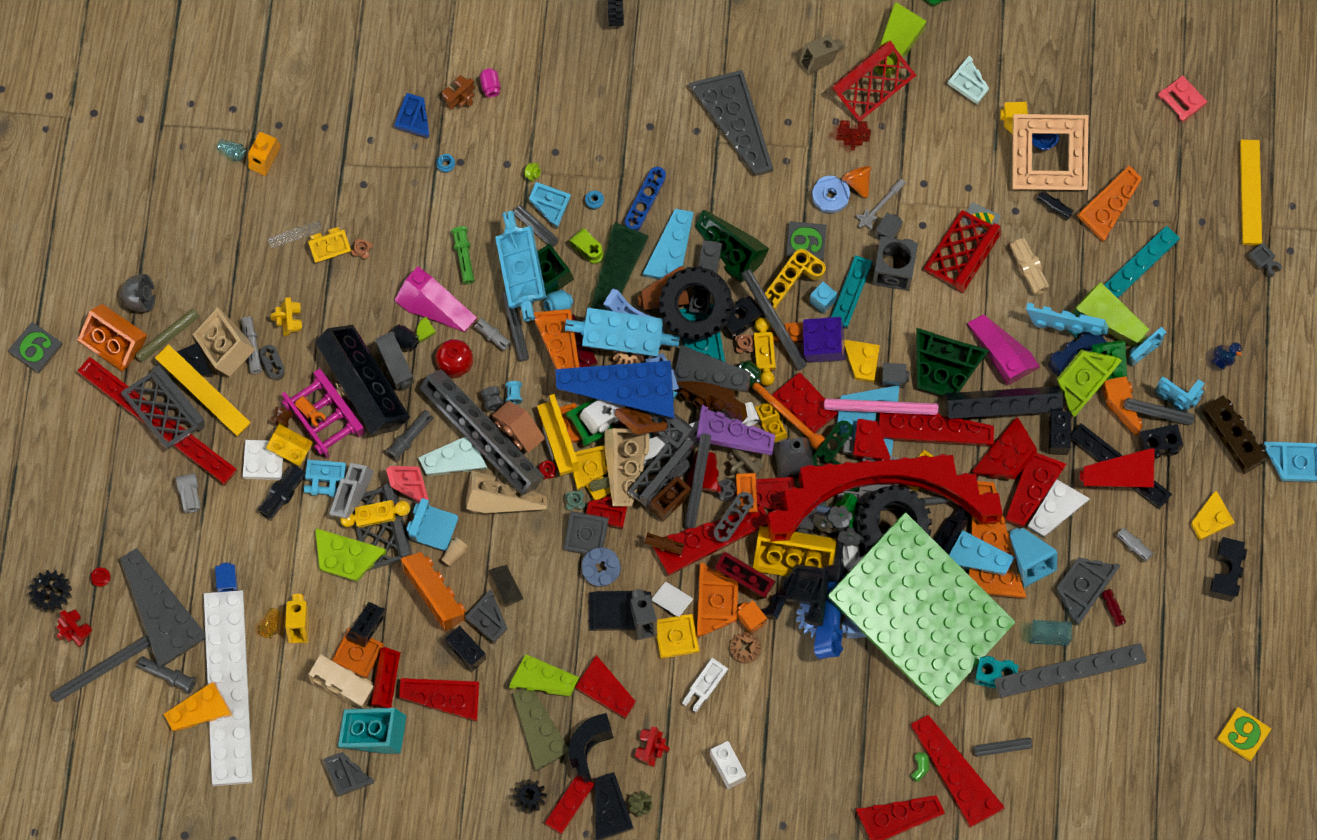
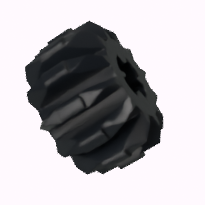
[513,779,547,814]

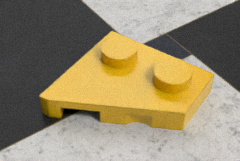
[844,339,880,383]
[1191,491,1235,541]

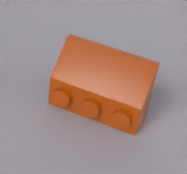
[78,304,147,371]

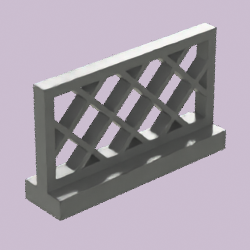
[121,364,205,450]
[353,483,412,571]

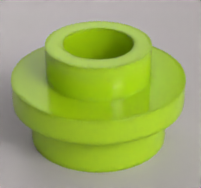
[525,162,541,181]

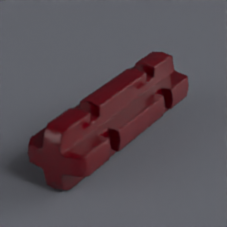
[1102,589,1126,627]

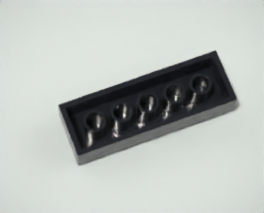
[315,325,410,435]

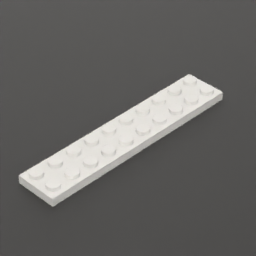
[204,590,253,786]

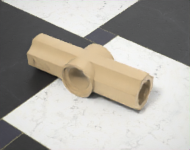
[1010,238,1049,295]

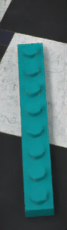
[1067,226,1180,338]

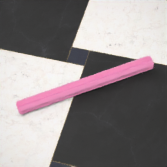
[824,399,938,415]

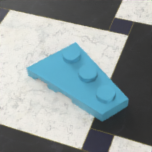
[949,530,1014,576]

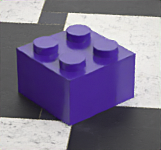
[803,317,845,363]

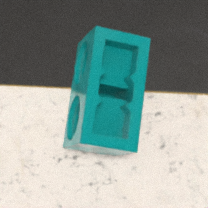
[974,656,1019,689]

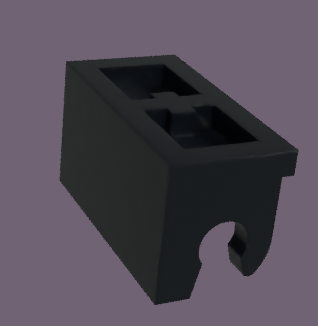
[346,602,385,647]

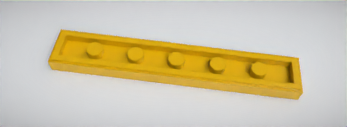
[1240,139,1262,246]
[155,344,251,437]

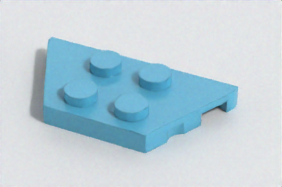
[1263,442,1317,482]

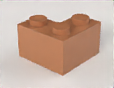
[492,401,545,453]

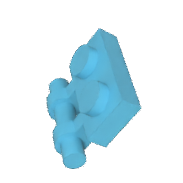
[304,460,346,497]

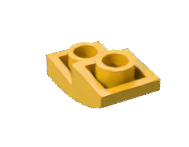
[755,402,788,442]

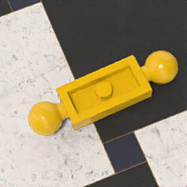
[753,317,776,386]
[340,500,410,528]

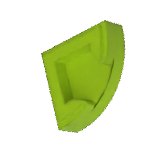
[417,317,436,343]

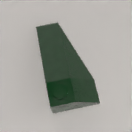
[695,210,769,282]

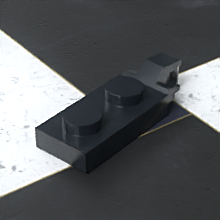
[934,506,970,555]

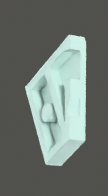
[948,56,989,105]

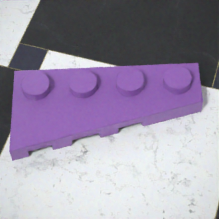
[696,405,775,455]

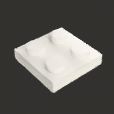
[243,440,284,480]

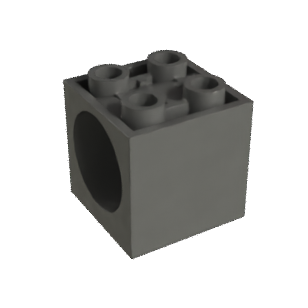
[872,236,918,291]

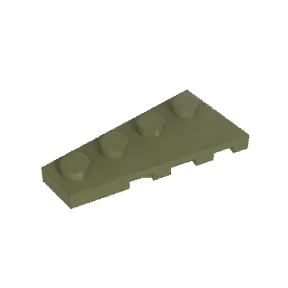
[513,688,569,772]

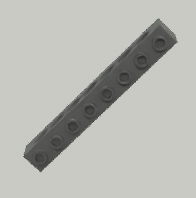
[420,369,545,496]

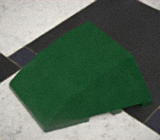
[916,328,989,396]

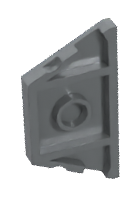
[1056,557,1121,625]

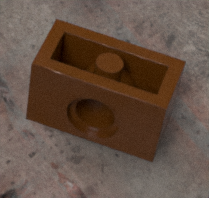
[650,476,691,522]

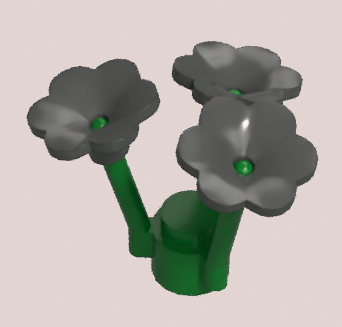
[812,493,862,546]

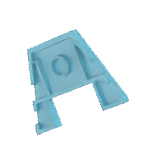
[837,386,899,455]

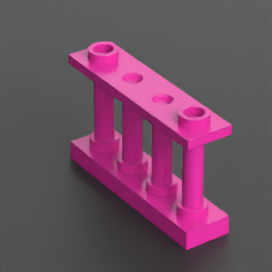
[282,369,365,459]

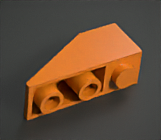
[1102,376,1142,436]

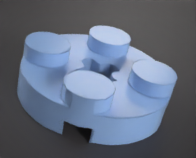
[812,176,850,213]

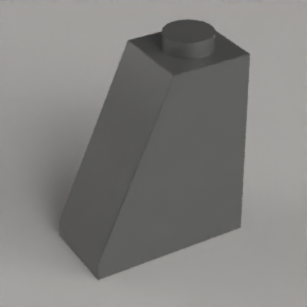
[375,331,414,391]

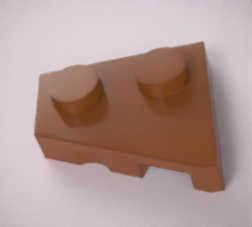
[615,407,667,435]

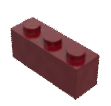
[715,551,776,598]

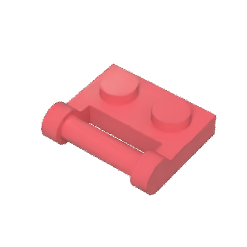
[1158,75,1207,122]

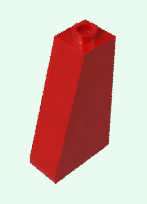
[1080,448,1155,488]

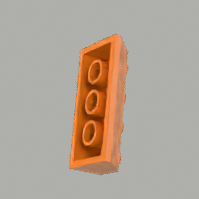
[401,552,466,632]

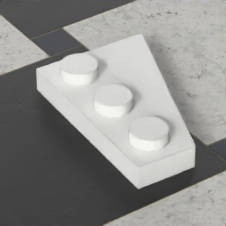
[1027,479,1090,538]

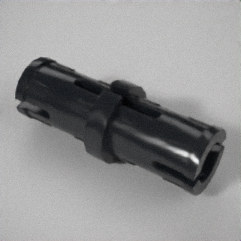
[1036,190,1074,220]

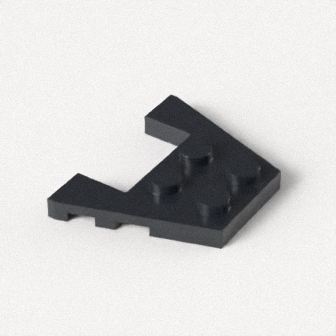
[762,564,830,626]

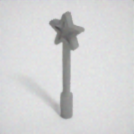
[856,178,906,230]

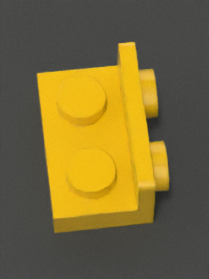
[307,227,351,263]
[266,424,313,466]

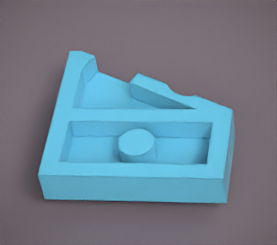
[529,182,571,228]

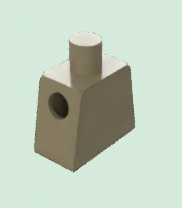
[799,35,844,75]

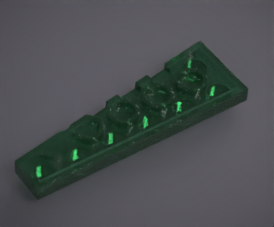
[591,222,649,310]

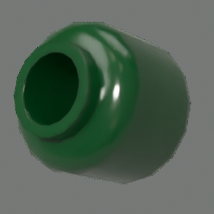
[737,360,761,388]

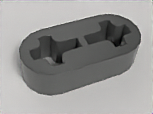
[260,345,285,381]

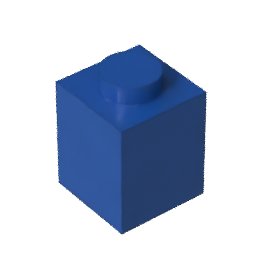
[215,562,238,592]

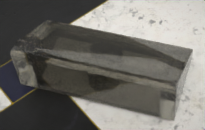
[489,565,523,607]

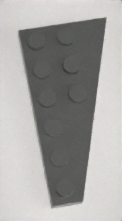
[689,70,773,176]
[120,548,206,669]

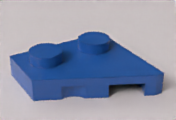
[394,93,430,138]

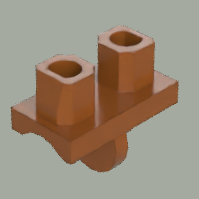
[442,75,475,110]

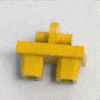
[270,297,302,336]

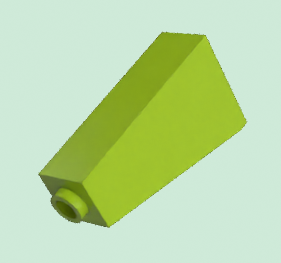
[874,2,927,78]
[1071,282,1150,346]

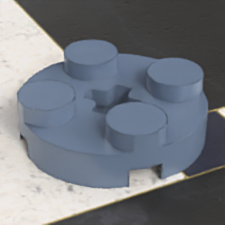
[582,547,621,586]

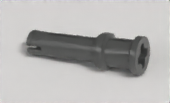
[385,410,434,462]
[137,656,197,694]

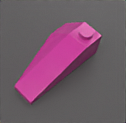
[394,266,477,332]
[967,314,1040,386]

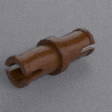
[644,532,685,555]

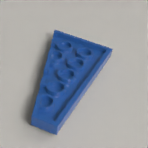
[556,361,675,419]

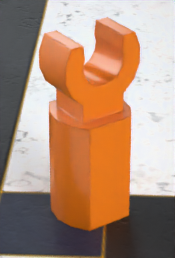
[295,396,326,428]

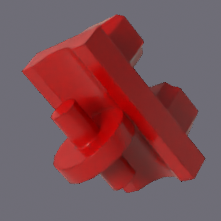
[56,609,92,647]
[635,726,670,767]

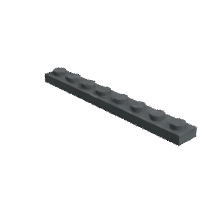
[994,643,1147,699]

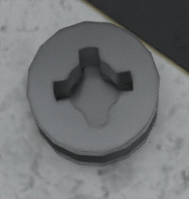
[717,479,736,502]

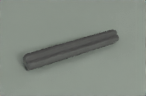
[502,291,529,361]
[1124,398,1195,425]

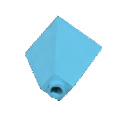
[1009,528,1058,588]

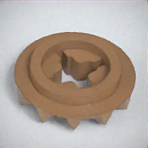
[730,632,761,663]

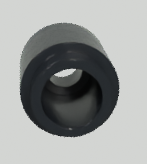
[392,324,419,351]

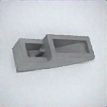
[329,463,374,519]

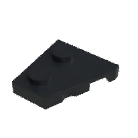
[169,343,213,377]

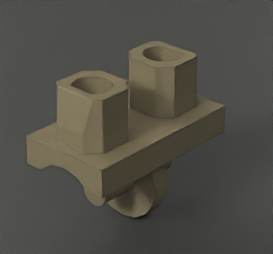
[728,448,763,476]

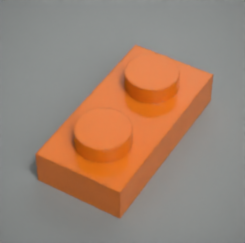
[736,473,757,513]

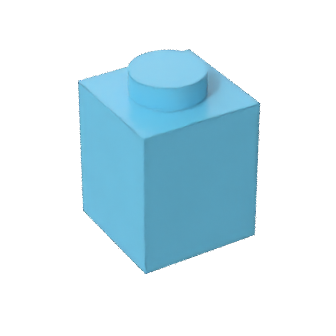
[809,282,837,314]

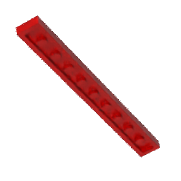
[77,357,237,485]

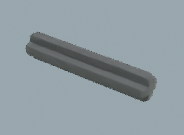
[514,205,559,247]
[974,737,1032,757]

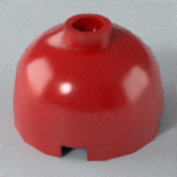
[435,339,473,378]

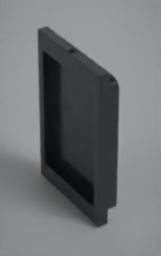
[588,591,651,631]

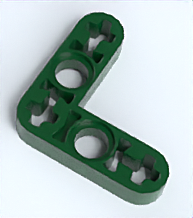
[813,420,860,492]

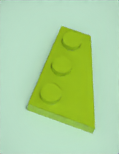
[509,654,579,696]

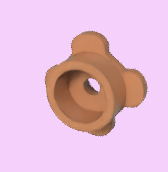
[351,239,373,259]
[735,334,755,353]

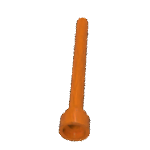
[752,382,826,450]

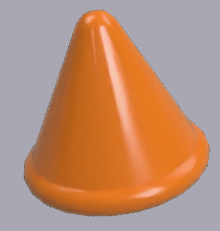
[842,166,871,198]

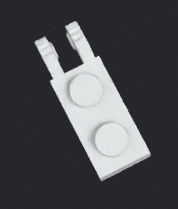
[682,658,728,713]

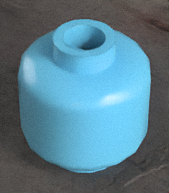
[543,290,573,311]

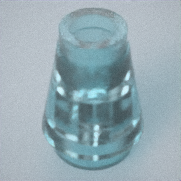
[217,139,246,161]

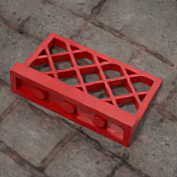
[830,40,917,122]
[924,210,1001,293]

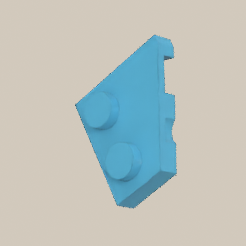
[1127,327,1167,366]

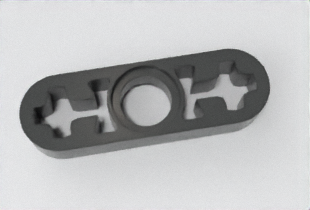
[714,492,754,542]

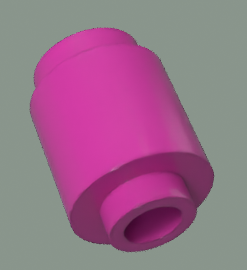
[479,68,501,97]

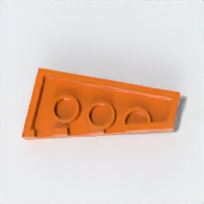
[1077,165,1142,242]
[534,309,579,369]

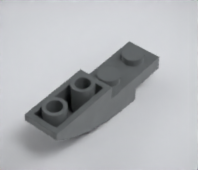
[689,240,722,315]

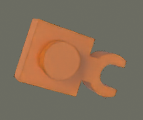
[772,322,804,343]

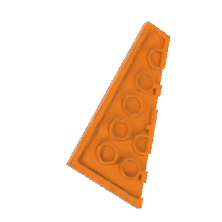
[968,481,1026,599]

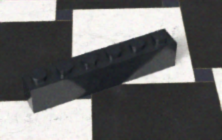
[945,386,1063,419]

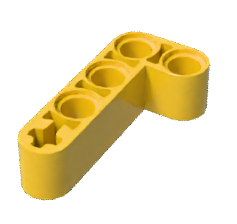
[760,249,826,311]

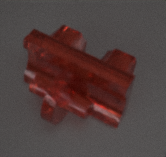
[836,120,871,151]

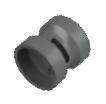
[480,386,504,412]

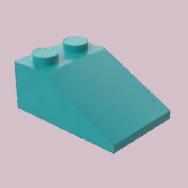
[338,708,407,754]

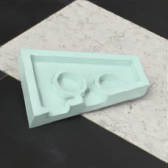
[418,436,487,476]

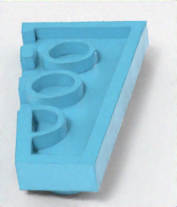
[643,209,694,279]
[1026,303,1109,335]

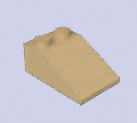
[192,307,255,377]

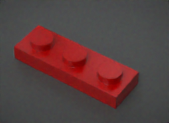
[371,647,401,708]
[545,774,595,835]

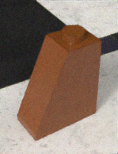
[637,266,689,310]

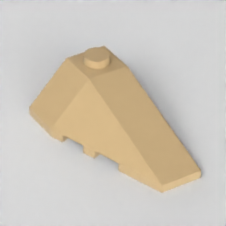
[605,428,649,506]
[466,471,547,513]

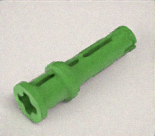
[451,226,475,284]

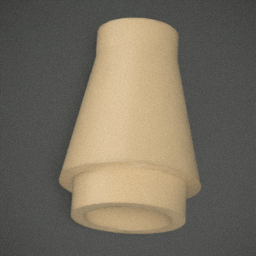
[441,537,468,567]

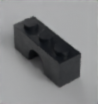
[1209,537,1247,602]

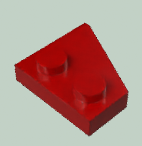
[586,496,628,529]

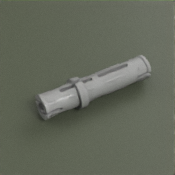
[241,316,262,374]

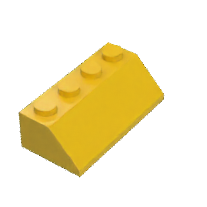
[753,526,836,576]

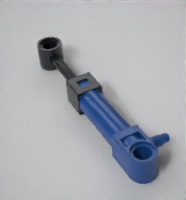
[814,522,855,659]

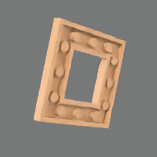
[1012,114,1089,190]

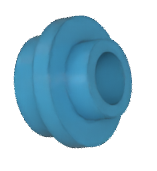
[436,154,455,172]
[585,191,604,209]

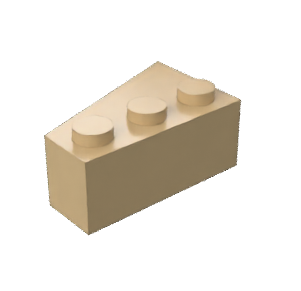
[309,654,374,709]

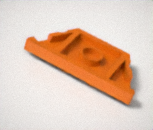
[697,563,738,637]

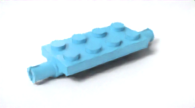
[495,211,546,321]
[565,308,680,357]

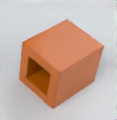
[737,600,767,634]

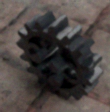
[29,570,72,613]

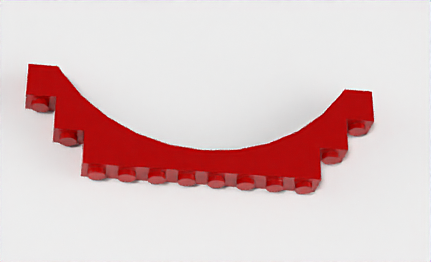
[767,454,1003,542]

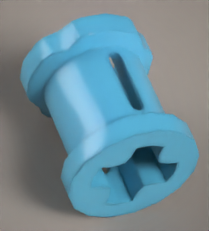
[505,381,522,404]

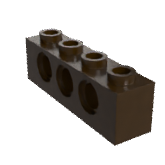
[1202,395,1267,474]

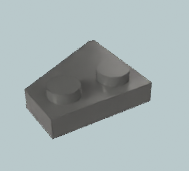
[465,590,507,644]

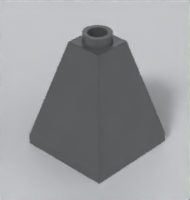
[773,437,814,479]

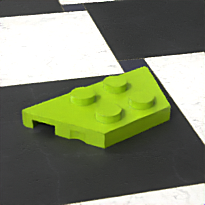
[1057,350,1122,417]
[316,528,387,582]

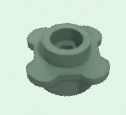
[565,491,585,510]

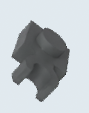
[1248,243,1282,277]

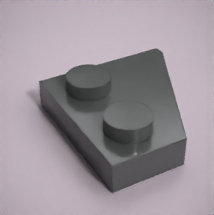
[323,752,374,797]

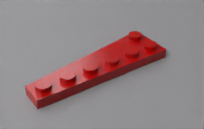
[879,412,994,446]
[652,505,768,576]
[911,715,1005,828]

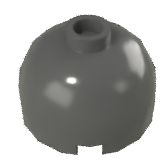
[120,274,156,312]

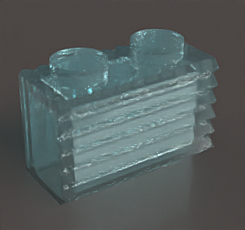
[1030,619,1072,646]

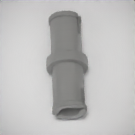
[475,318,511,351]
[1116,527,1154,562]

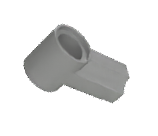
[176,473,201,513]

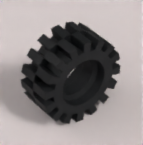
[607,0,624,26]

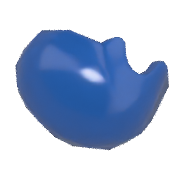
[1032,134,1059,150]

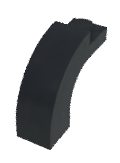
[568,713,614,783]

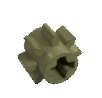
[628,790,653,817]

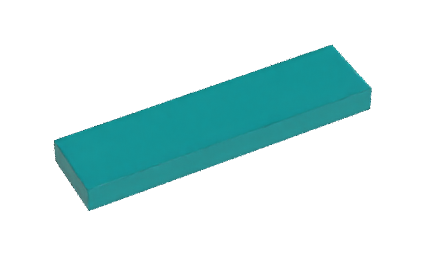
[831,255,873,329]

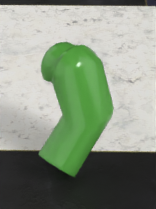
[911,752,929,782]

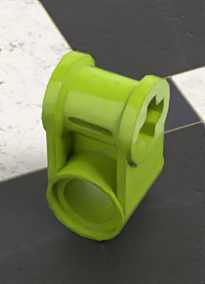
[569,228,603,264]

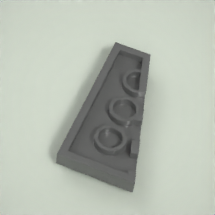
[675,345,751,393]

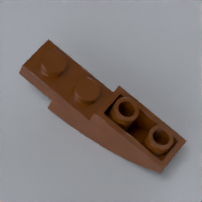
[677,381,748,422]

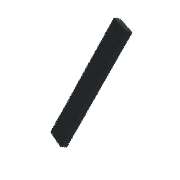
[1071,423,1172,510]

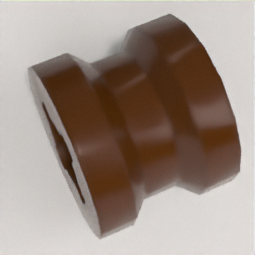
[270,407,293,428]

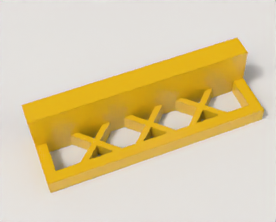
[537,394,579,476]

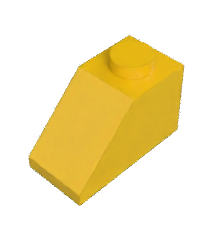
[1000,102,1028,134]

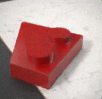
[853,419,890,461]
[686,451,721,492]

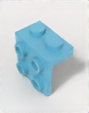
[1155,377,1205,412]
[407,498,458,551]

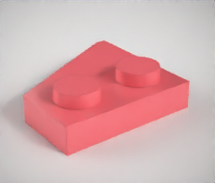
[386,466,429,502]

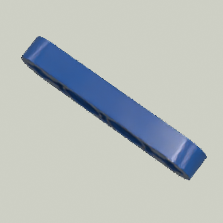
[625,167,666,233]

